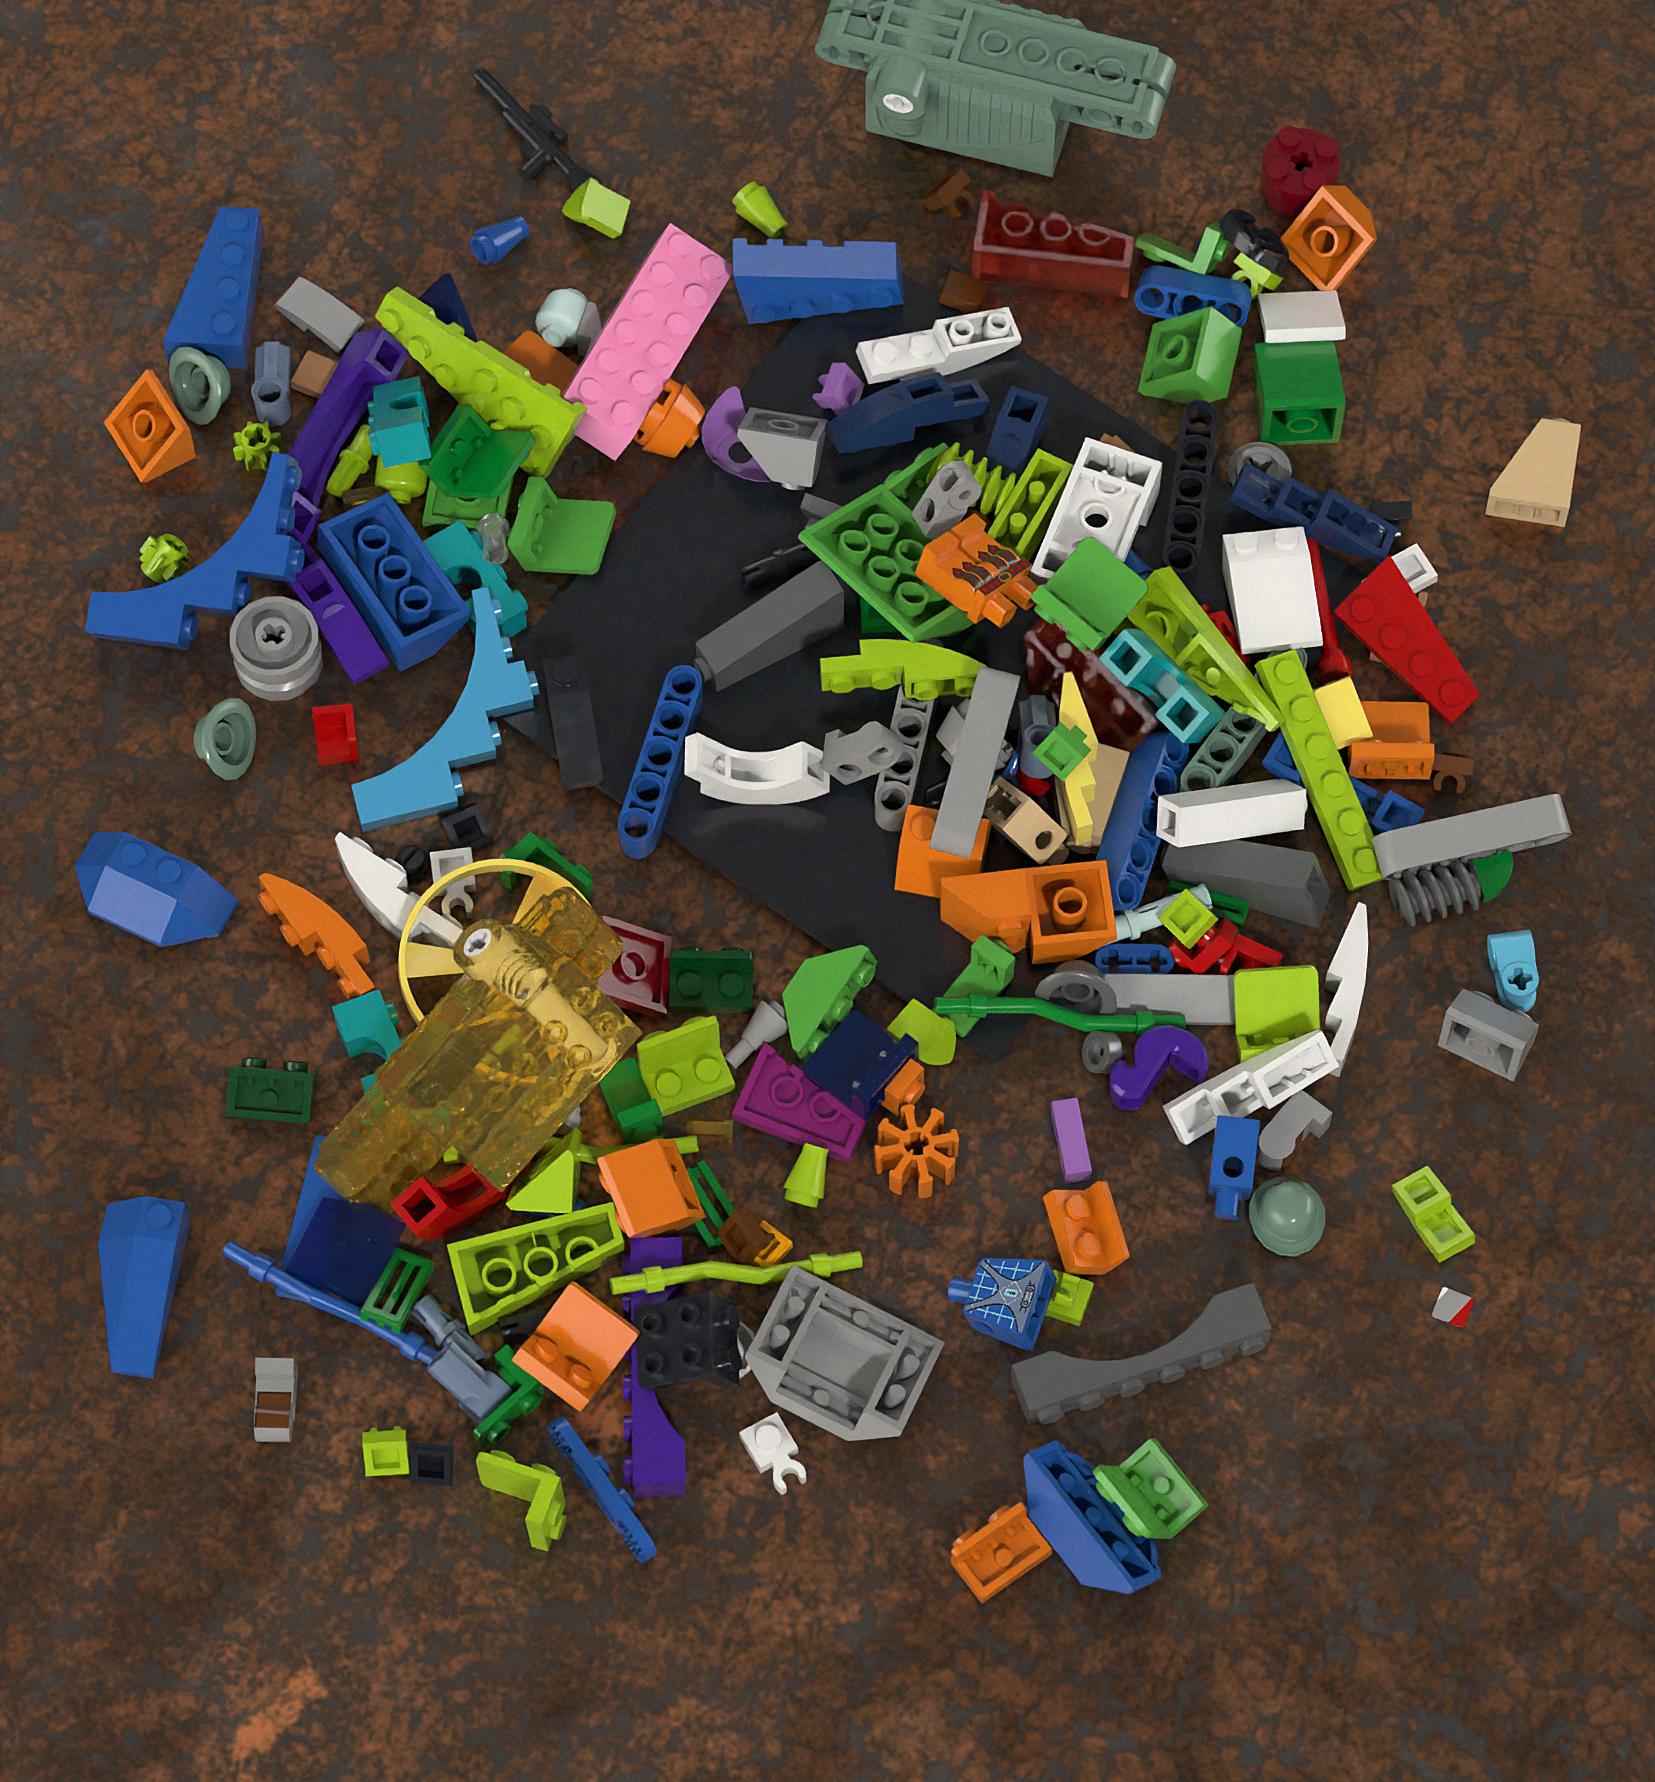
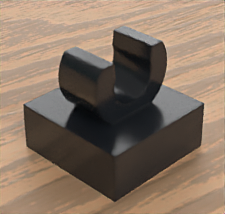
[1367,501,1412,542]

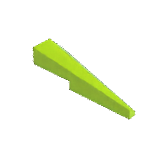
[1113,566,1286,732]

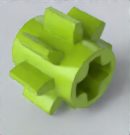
[233,421,282,471]
[139,533,190,584]

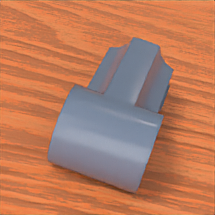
[251,342,292,427]
[1018,695,1056,779]
[426,1342,514,1425]

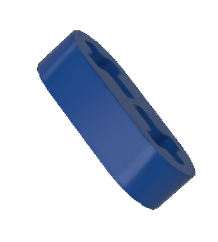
[1094,944,1174,975]

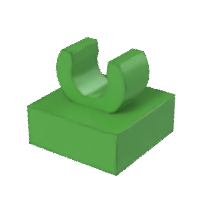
[1032,722,1091,781]

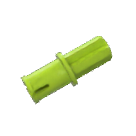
[326,425,373,498]

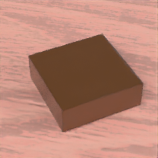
[939,269,988,314]

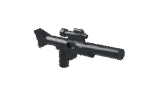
[473,67,601,194]

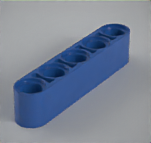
[618,665,703,859]
[1095,731,1189,911]

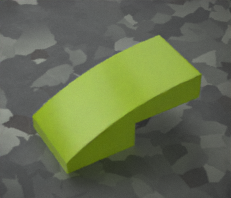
[1392,1165,1475,1263]

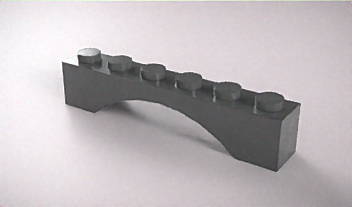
[1011,1283,1272,1425]

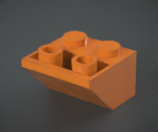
[597,1139,706,1238]

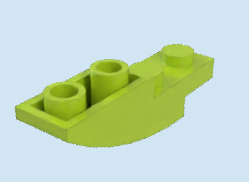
[820,639,987,701]

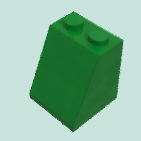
[1252,340,1346,446]

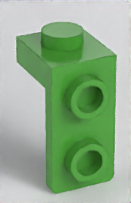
[1134,221,1231,275]
[932,934,1015,1037]

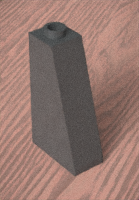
[693,560,844,692]
[1160,839,1331,928]

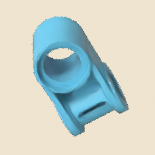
[1487,929,1539,1012]

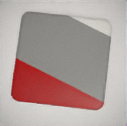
[1432,1287,1474,1328]

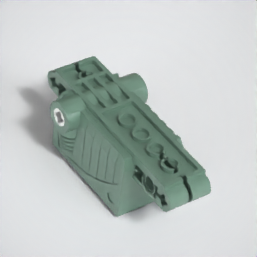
[815,0,1177,177]

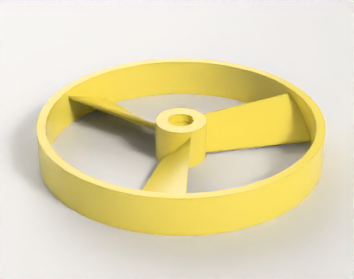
[398,859,600,1069]

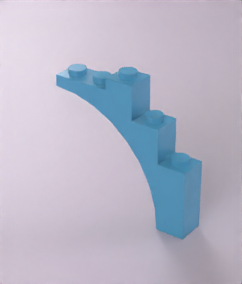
[351,586,539,832]

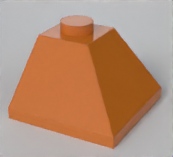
[1280,185,1377,291]

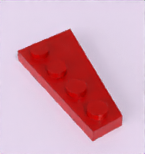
[1332,555,1480,726]

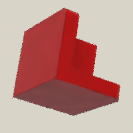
[312,703,360,765]

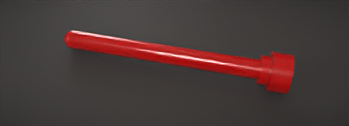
[1306,538,1353,684]

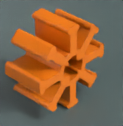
[874,1104,959,1198]

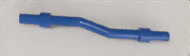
[223,1240,439,1365]

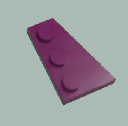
[732,1041,865,1164]

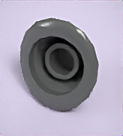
[1035,960,1117,1015]

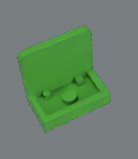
[507,477,616,575]
[1030,537,1148,651]
[1092,1438,1209,1539]

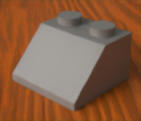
[1438,989,1539,1082]

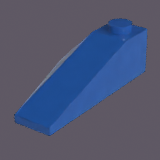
[98,1196,191,1379]

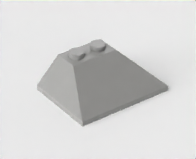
[745,1265,945,1441]

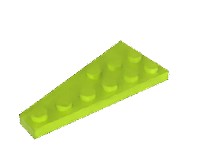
[375,287,588,479]

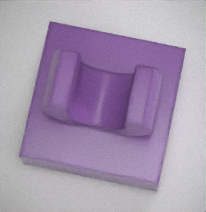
[812,363,865,416]

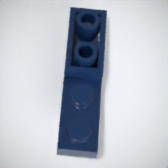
[825,372,990,454]

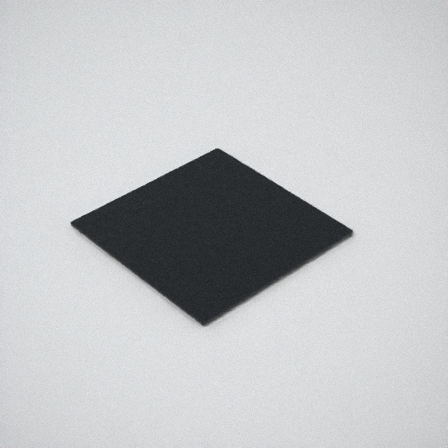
[495,273,1368,1061]

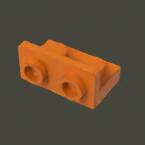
[1043,1181,1129,1275]

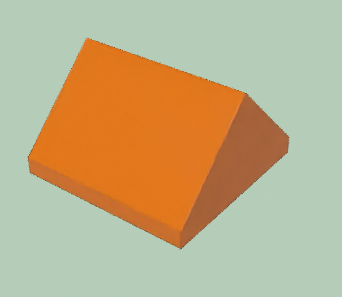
[104,369,196,482]

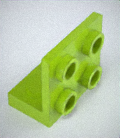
[637,1015,736,1117]

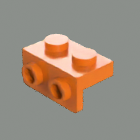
[951,1502,1052,1604]

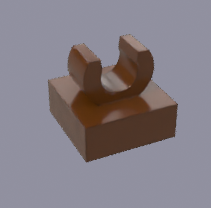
[920,169,974,220]
[1431,750,1475,794]
[717,1206,776,1265]

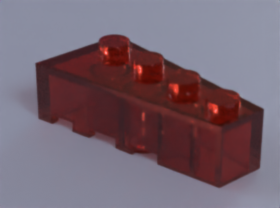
[972,189,1135,297]

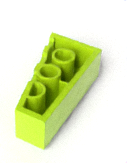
[447,1202,625,1337]

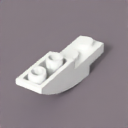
[856,307,1022,384]
[335,832,465,951]

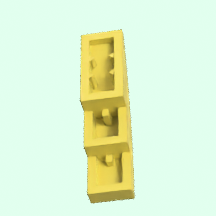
[1058,671,1098,845]

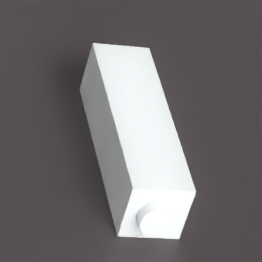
[1156,778,1307,847]

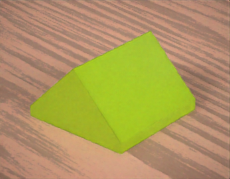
[506,1127,582,1214]

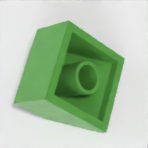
[1138,306,1242,404]

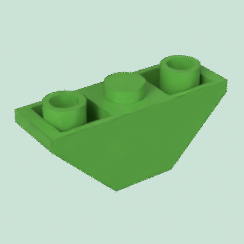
[782,945,878,1065]

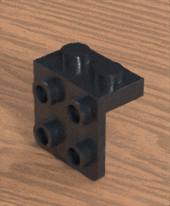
[636,1291,742,1391]

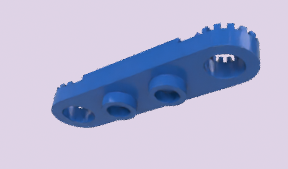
[546,1416,657,1564]

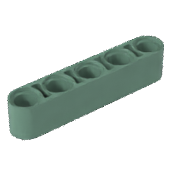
[1179,647,1307,793]

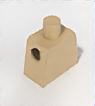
[982,776,1069,866]

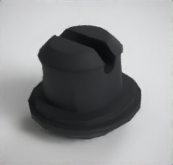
[394,846,430,882]

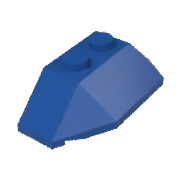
[75,832,239,947]
[1023,1440,1162,1594]

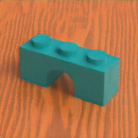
[368,376,432,468]
[422,520,528,638]
[1099,629,1226,743]
[332,989,430,1130]

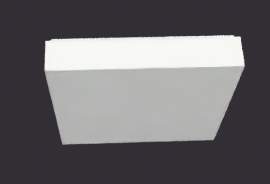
[1258,290,1345,343]

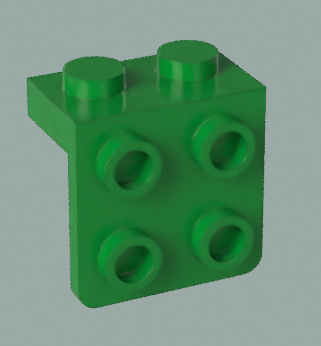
[418,404,536,498]

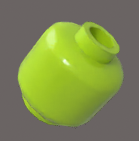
[374,454,427,504]

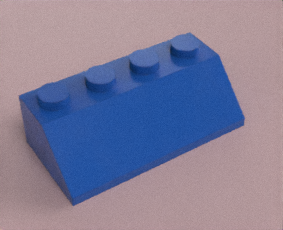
[317,492,472,672]

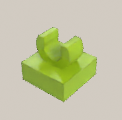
[1231,252,1283,300]
[1158,888,1218,949]
[1045,1270,1094,1327]
[362,1426,410,1477]

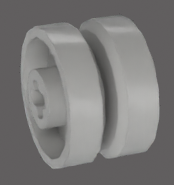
[230,596,323,701]

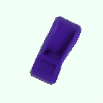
[1109,1025,1210,1110]

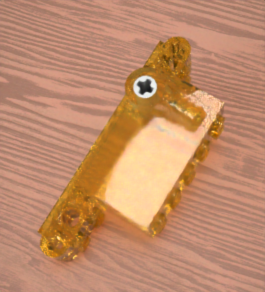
[314,886,643,1223]

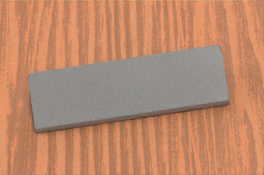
[1104,974,1235,1025]

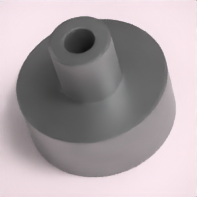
[1082,1031,1127,1074]

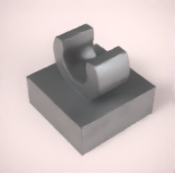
[800,493,843,528]

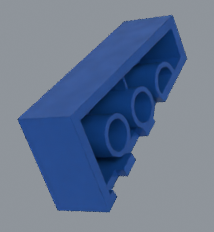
[163,206,264,369]
[733,238,904,324]

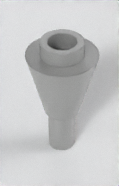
[724,1000,789,1069]

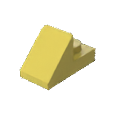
[1313,675,1373,750]

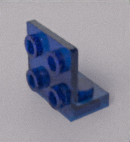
[802,1010,919,1122]

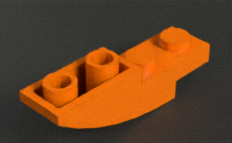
[257,873,375,1000]

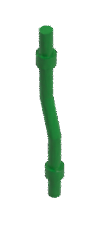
[934,993,1186,1036]

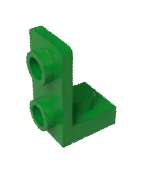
[473,1344,544,1449]

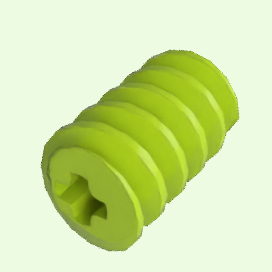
[926,442,1016,520]

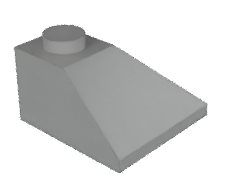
[737,407,828,490]

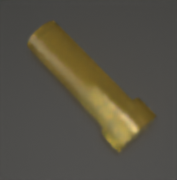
[686,1120,734,1137]

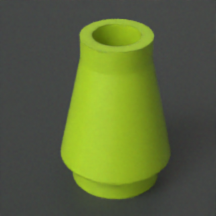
[732,181,788,239]
[783,1143,829,1208]

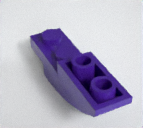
[283,542,389,685]

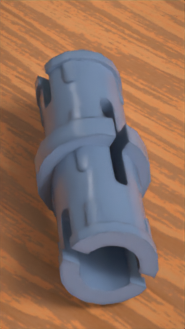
[411,1295,489,1367]

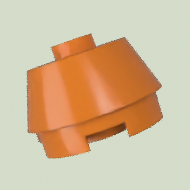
[633,377,706,458]

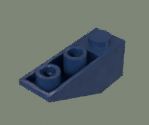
[969,386,1049,516]

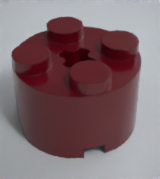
[1259,126,1341,219]

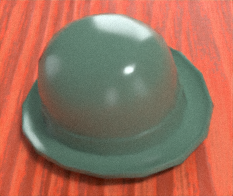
[168,347,231,425]
[193,698,256,780]
[1249,1177,1326,1257]

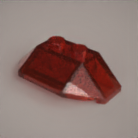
[1024,618,1160,752]

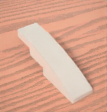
[1324,902,1368,1077]
[1162,1029,1339,1145]

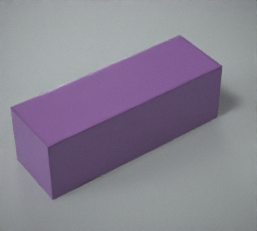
[1051,1098,1092,1184]

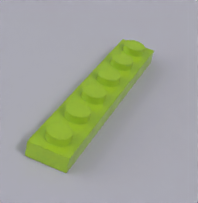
[1255,649,1383,892]

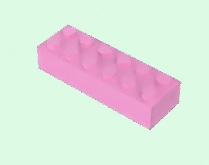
[560,223,733,460]

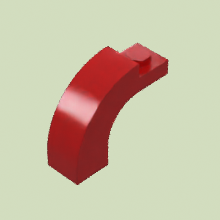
[390,1131,535,1240]

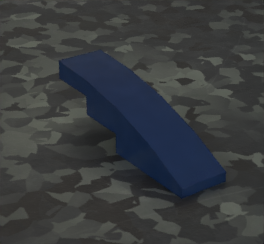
[1227,463,1398,562]

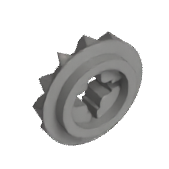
[1227,442,1291,487]

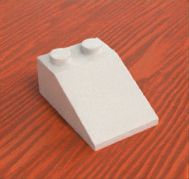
[1222,526,1323,654]

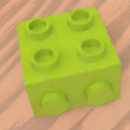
[1233,965,1320,1063]
[476,1450,567,1552]

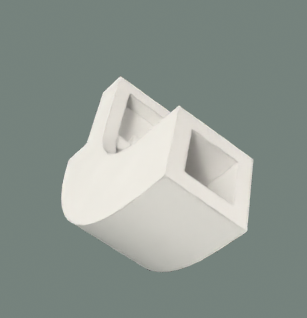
[684,732,830,804]

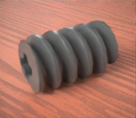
[1389,858,1481,927]

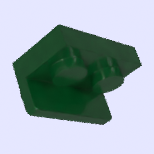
[669,946,754,1014]
[226,1057,319,1124]

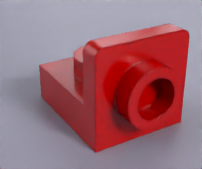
[1169,917,1238,975]
[1215,934,1283,975]

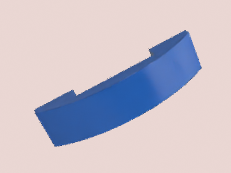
[1262,731,1425,836]

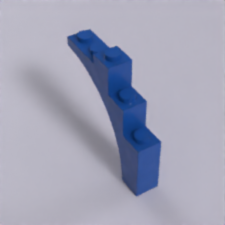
[85,452,304,650]

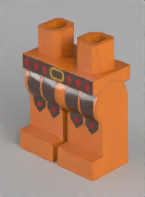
[915,513,1039,628]

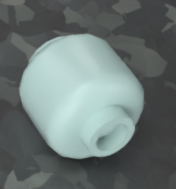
[535,288,588,348]

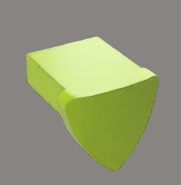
[562,177,630,239]
[886,998,956,1065]

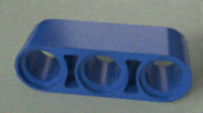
[1134,266,1252,328]

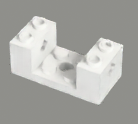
[1030,437,1162,604]

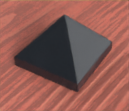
[409,1442,454,1486]

